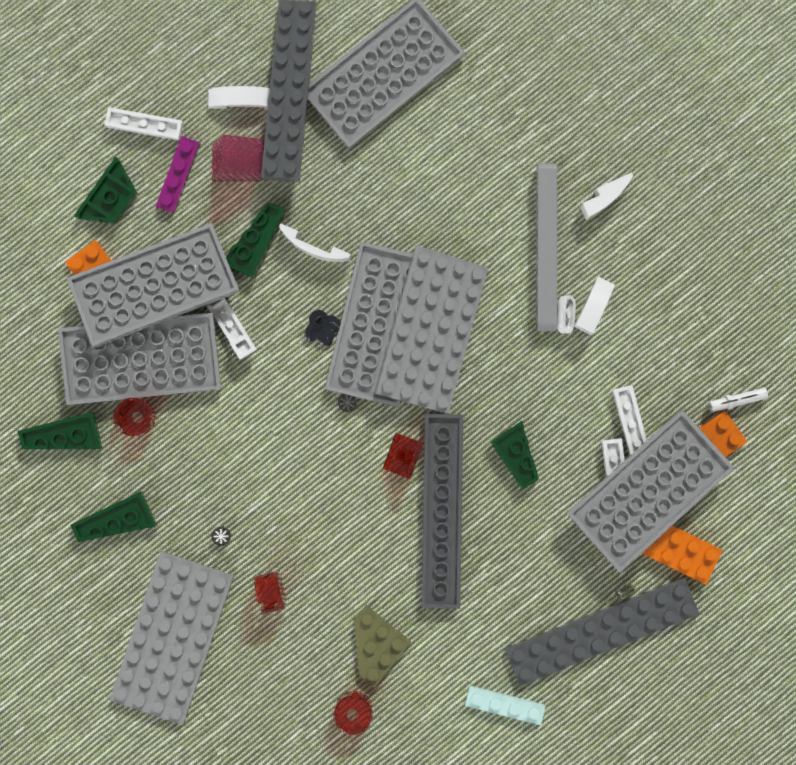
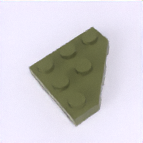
[354,604,411,688]

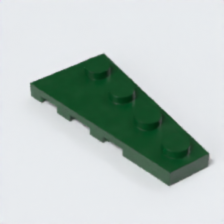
[226,202,286,279]
[18,412,103,449]
[70,491,158,542]

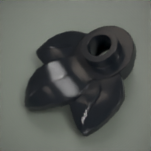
[305,310,341,346]

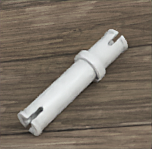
[708,387,768,413]

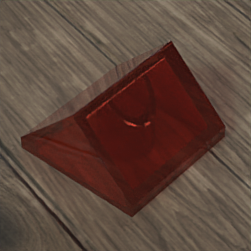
[382,433,424,479]

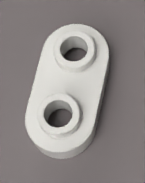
[557,295,576,334]

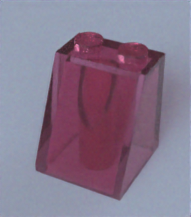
[212,134,265,182]

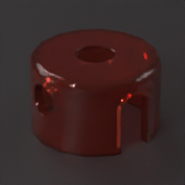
[113,398,156,436]
[254,571,286,615]
[334,691,373,735]

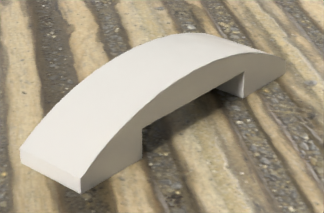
[208,86,270,110]
[279,224,351,262]
[206,298,257,360]

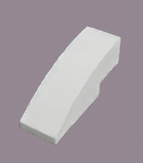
[580,173,633,221]
[574,277,615,335]

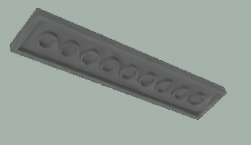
[261,0,317,182]
[421,414,463,609]
[505,577,700,686]

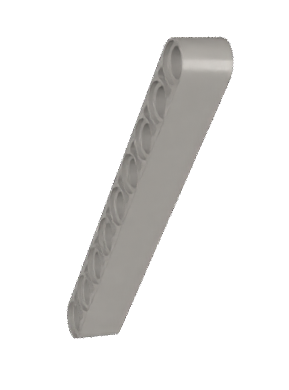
[536,163,557,331]

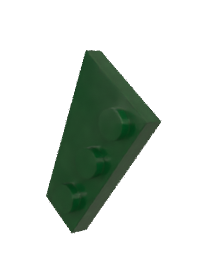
[490,421,539,490]

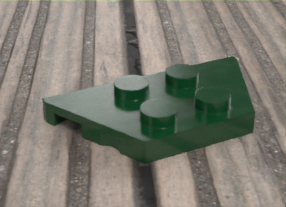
[74,156,138,224]

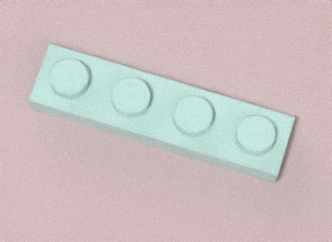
[465,685,545,725]

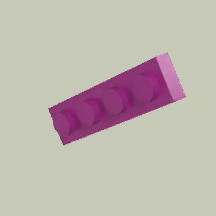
[156,136,200,214]

